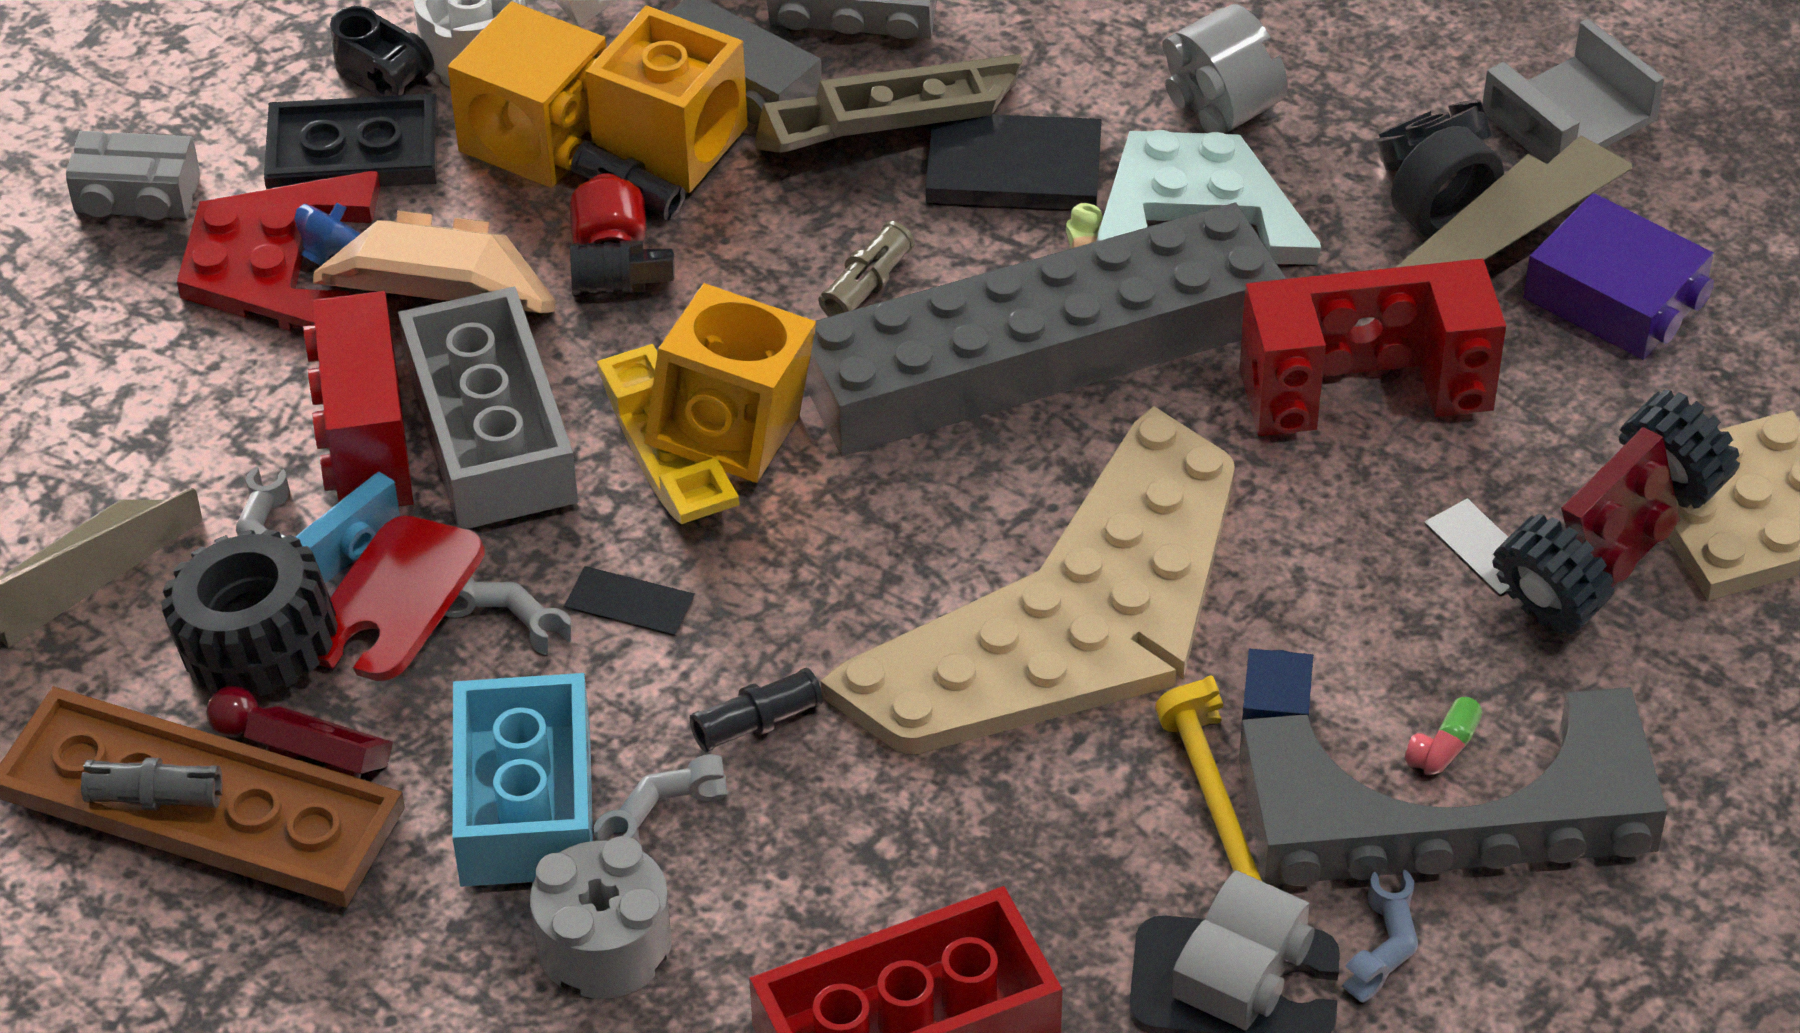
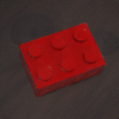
[303,291,414,507]

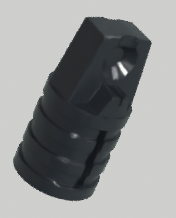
[570,240,675,295]

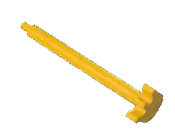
[1155,675,1262,881]

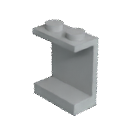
[1482,18,1664,164]

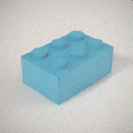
[452,673,593,887]

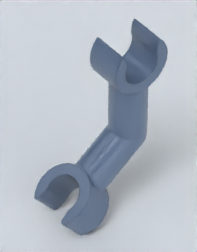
[1342,870,1418,1002]

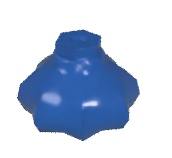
[294,203,361,266]

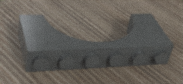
[1239,687,1667,886]

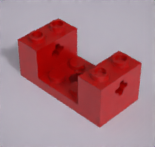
[1239,258,1506,436]

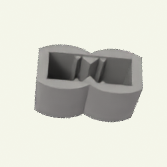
[1172,870,1315,1031]

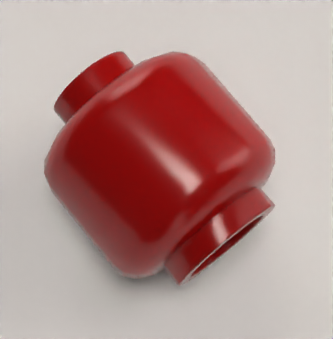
[570,174,646,244]

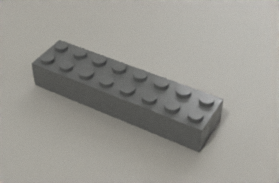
[805,202,1286,457]

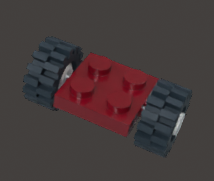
[1492,390,1740,635]

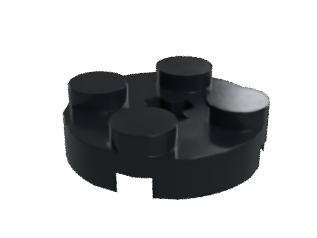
[1374,99,1492,170]

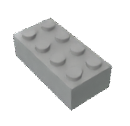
[398,286,579,529]

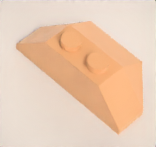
[313,210,556,313]

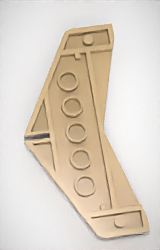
[820,406,1235,754]

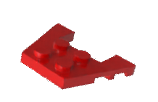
[177,171,380,331]

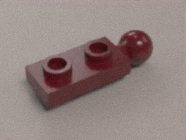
[206,686,393,779]

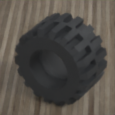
[161,530,338,696]

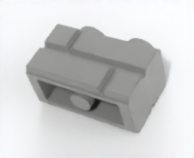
[66,131,200,220]

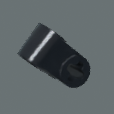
[330,6,434,96]

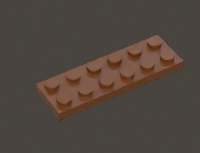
[0,686,405,908]

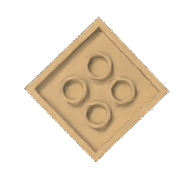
[1668,410,1800,601]

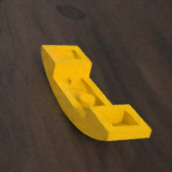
[597,344,740,524]

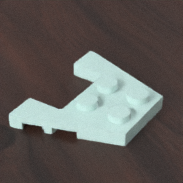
[1097,130,1321,265]

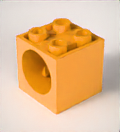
[447,1,607,188]
[585,5,748,193]
[644,283,817,483]

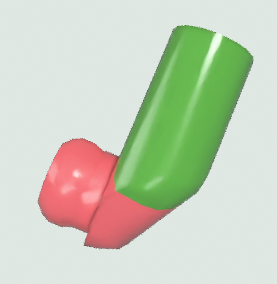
[1405,697,1482,775]

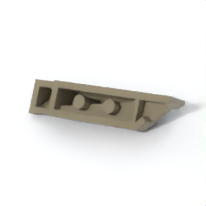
[755,54,1023,152]
[1396,135,1632,267]
[0,488,203,648]

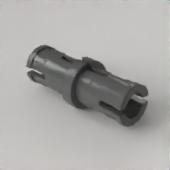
[81,758,223,810]

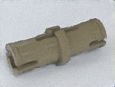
[818,221,915,317]

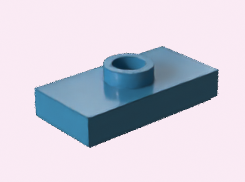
[295,471,400,584]

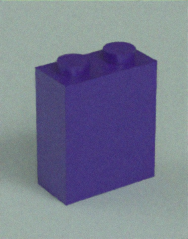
[1523,193,1714,360]

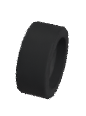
[1391,126,1504,239]

